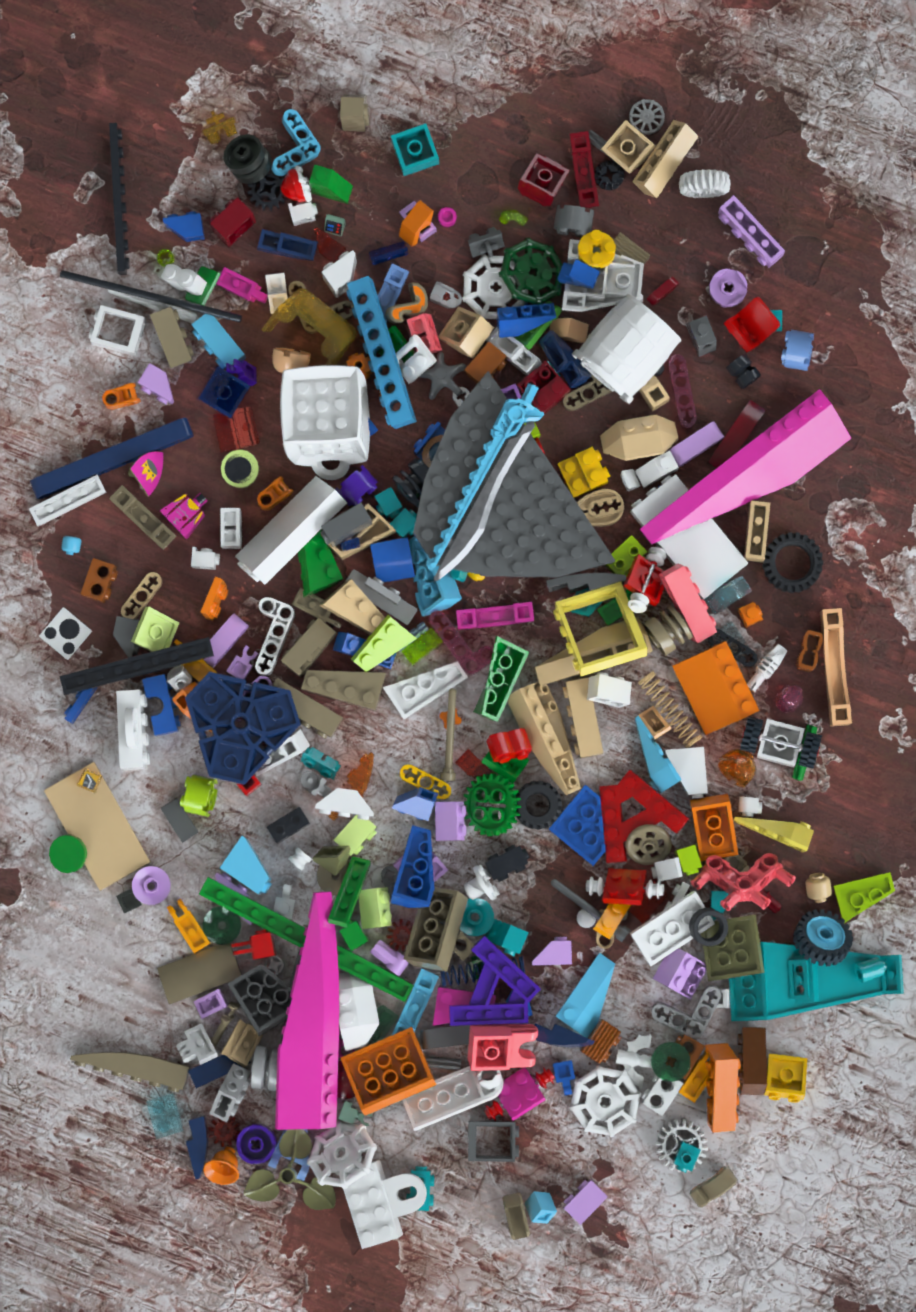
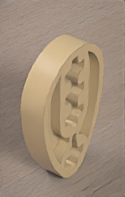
[577,489,624,527]

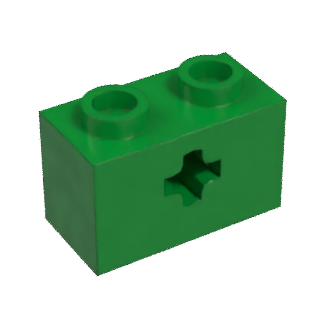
[339,920,369,951]

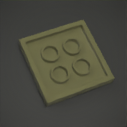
[701,915,765,981]

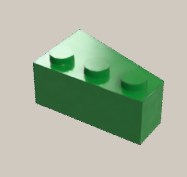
[298,530,343,598]

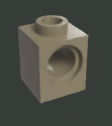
[453,931,474,961]

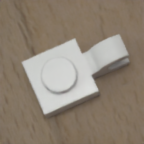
[274,884,296,919]

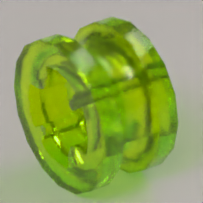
[157,249,175,267]

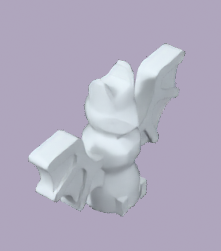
[615,1034,655,1089]

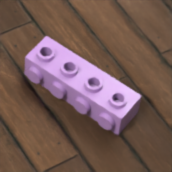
[718,195,785,268]

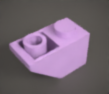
[138,363,174,405]

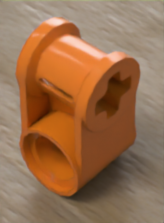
[102,383,141,410]
[257,476,293,511]

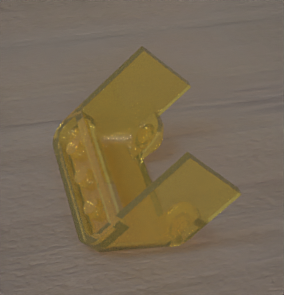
[261,289,357,365]

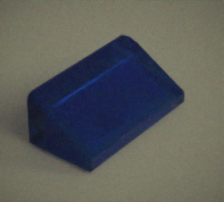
[369,241,408,265]

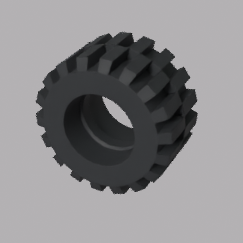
[515,780,562,830]

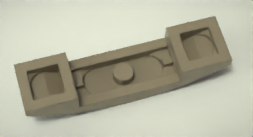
[109,485,177,550]

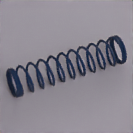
[440,956,525,988]

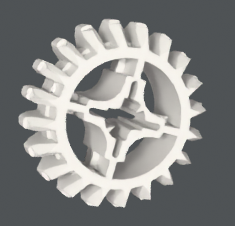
[679,169,730,198]
[655,1119,708,1172]

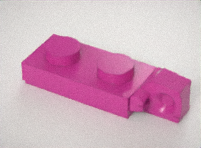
[216,267,268,304]

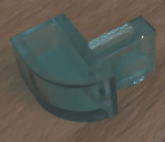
[705,576,752,615]

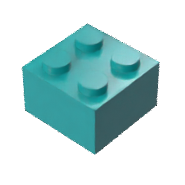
[391,124,439,176]

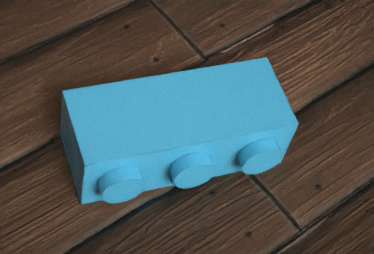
[191,314,246,370]

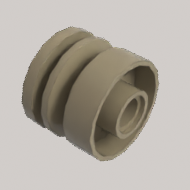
[643,605,693,656]

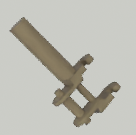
[211,1001,240,1047]

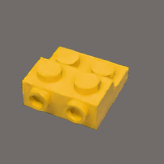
[558,447,610,498]
[764,1054,808,1103]

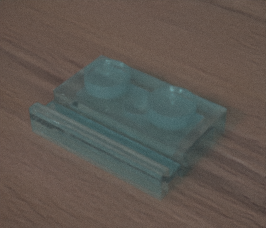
[146,1093,184,1139]

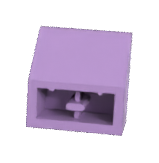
[653,948,706,1000]

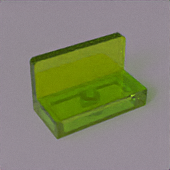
[401,628,443,666]

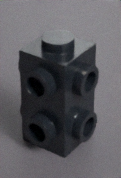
[485,844,530,882]

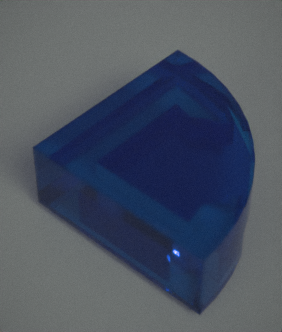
[341,537,361,551]

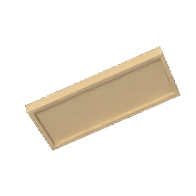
[44,762,151,891]

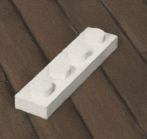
[29,475,107,527]

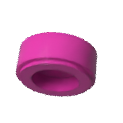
[438,207,457,227]

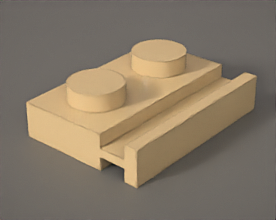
[220,1019,263,1068]

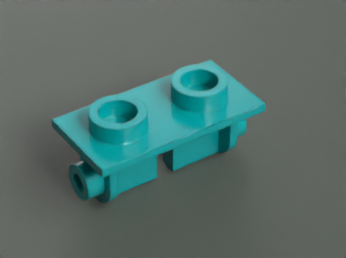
[301,747,341,780]

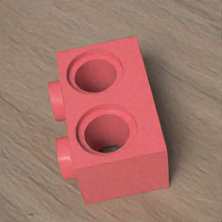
[407,313,442,354]

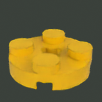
[578,230,616,268]

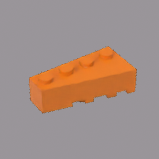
[705,1043,741,1132]

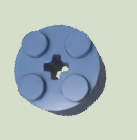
[781,330,814,371]

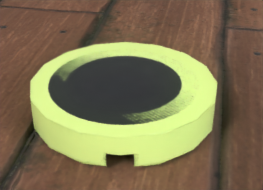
[221,450,259,488]

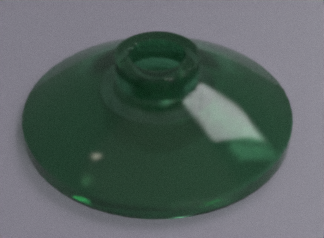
[202,906,241,945]

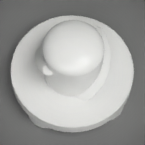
[464,865,500,901]

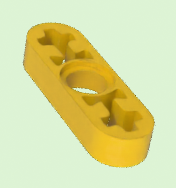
[400,764,451,800]

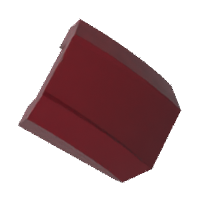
[518,153,570,206]

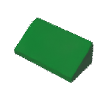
[185,266,220,306]

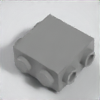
[209,1064,251,1122]

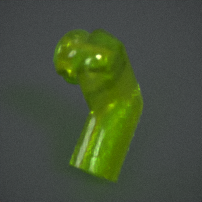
[499,210,528,226]

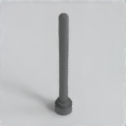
[551,879,631,942]

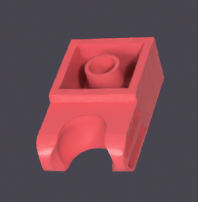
[467,1024,538,1071]

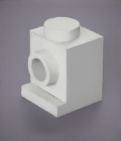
[288,202,318,226]
[191,547,220,570]

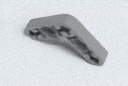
[651,985,721,1038]

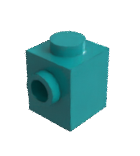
[374,487,403,519]
[390,508,417,538]
[673,1141,701,1173]

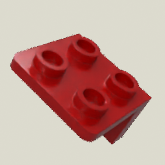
[723,297,780,353]

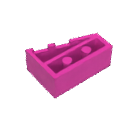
[433,987,496,1026]

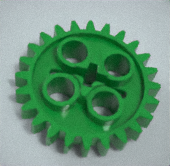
[463,773,521,836]

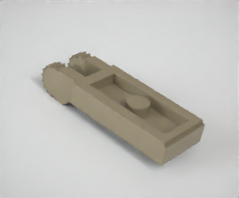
[292,588,341,629]

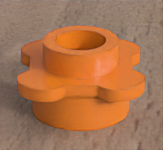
[439,708,462,729]

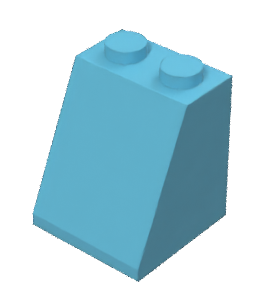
[220,836,272,895]

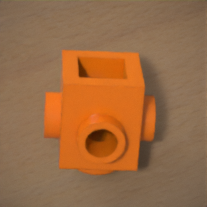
[346,353,372,379]

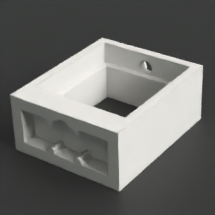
[89,305,146,357]

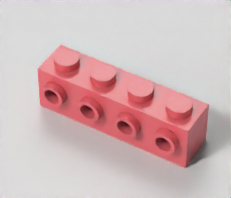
[658,563,717,643]

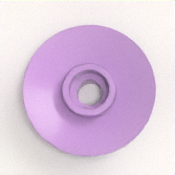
[132,866,171,905]

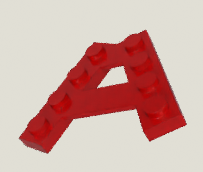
[599,770,689,863]

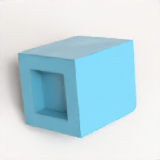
[525,1191,557,1224]

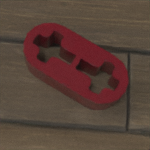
[646,276,680,307]

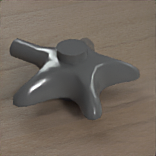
[419,351,466,400]

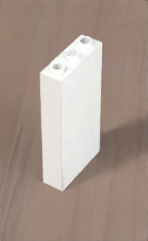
[630,474,748,600]
[235,476,347,584]

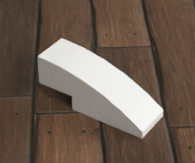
[486,327,542,376]

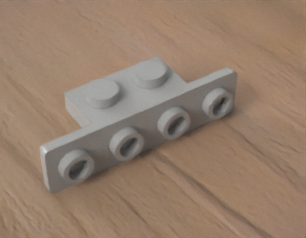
[346,569,417,625]

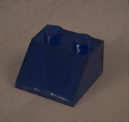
[196,366,250,419]

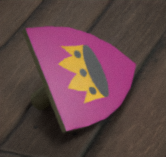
[128,451,163,497]

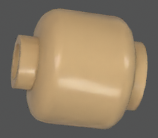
[805,873,832,903]

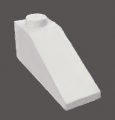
[255,729,310,776]

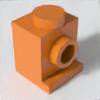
[738,602,763,628]

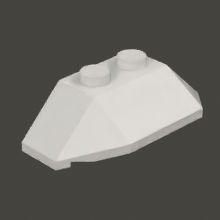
[339,972,380,1051]

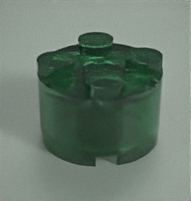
[650,1042,691,1082]

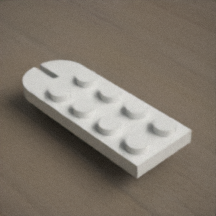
[403,1066,504,1131]

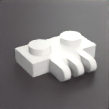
[176,1023,218,1065]

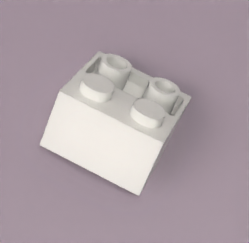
[322,250,357,298]

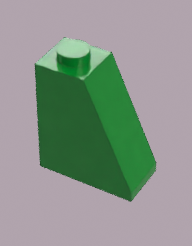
[309,165,353,204]

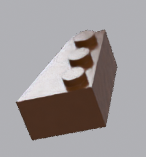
[737,1027,767,1095]

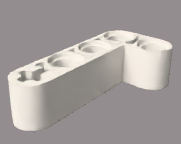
[255,597,295,676]

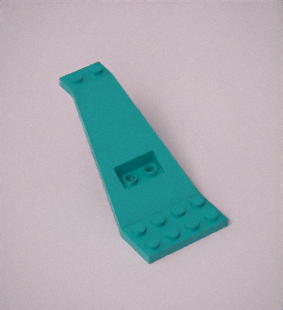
[729,942,904,1021]

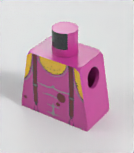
[160,493,208,540]

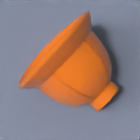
[203,1146,239,1185]

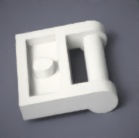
[396,334,437,384]

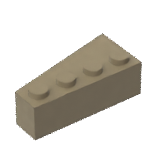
[301,670,387,711]

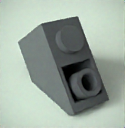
[113,616,140,658]

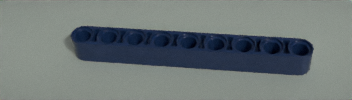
[30,418,194,499]

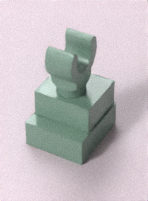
[338,1100,373,1126]

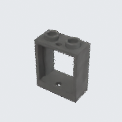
[468,1121,519,1162]

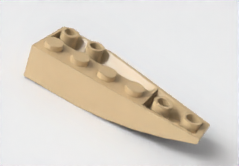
[535,617,653,686]
[507,681,581,795]

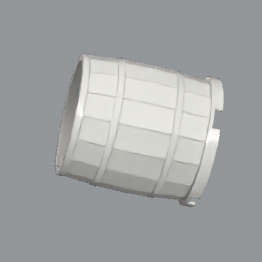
[572,293,681,404]

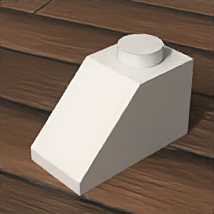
[635,451,679,488]
[651,857,682,882]

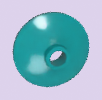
[460,898,494,936]

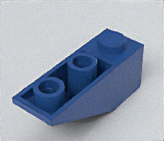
[497,303,556,338]
[333,632,397,669]

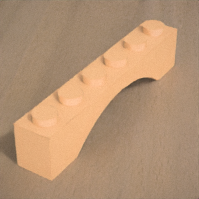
[820,608,852,726]

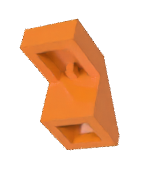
[399,200,434,247]

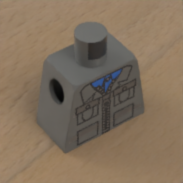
[685,316,716,357]

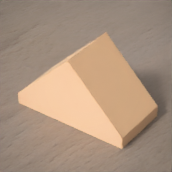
[549,318,589,343]
[638,706,671,741]

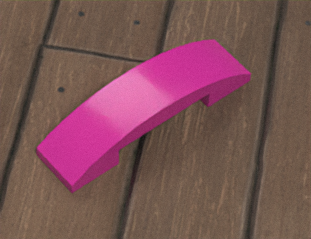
[456,602,534,630]

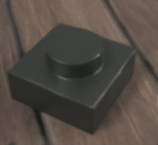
[116,889,142,913]

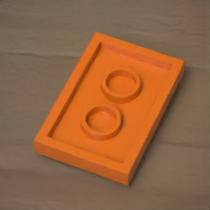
[201,576,229,621]

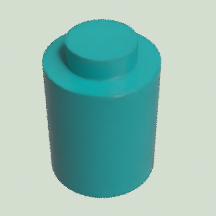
[854,957,886,983]

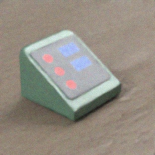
[324,214,346,236]

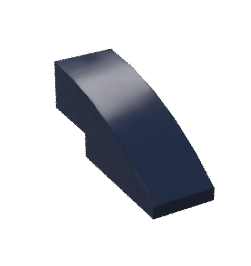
[257,229,318,261]
[539,330,591,388]
[535,1023,595,1048]
[188,1055,251,1089]
[186,1116,208,1179]

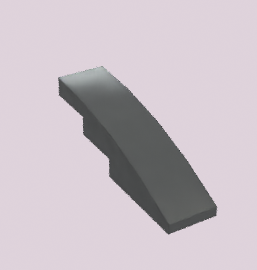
[546,573,626,594]

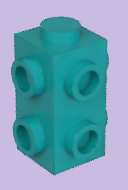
[406,1166,434,1211]

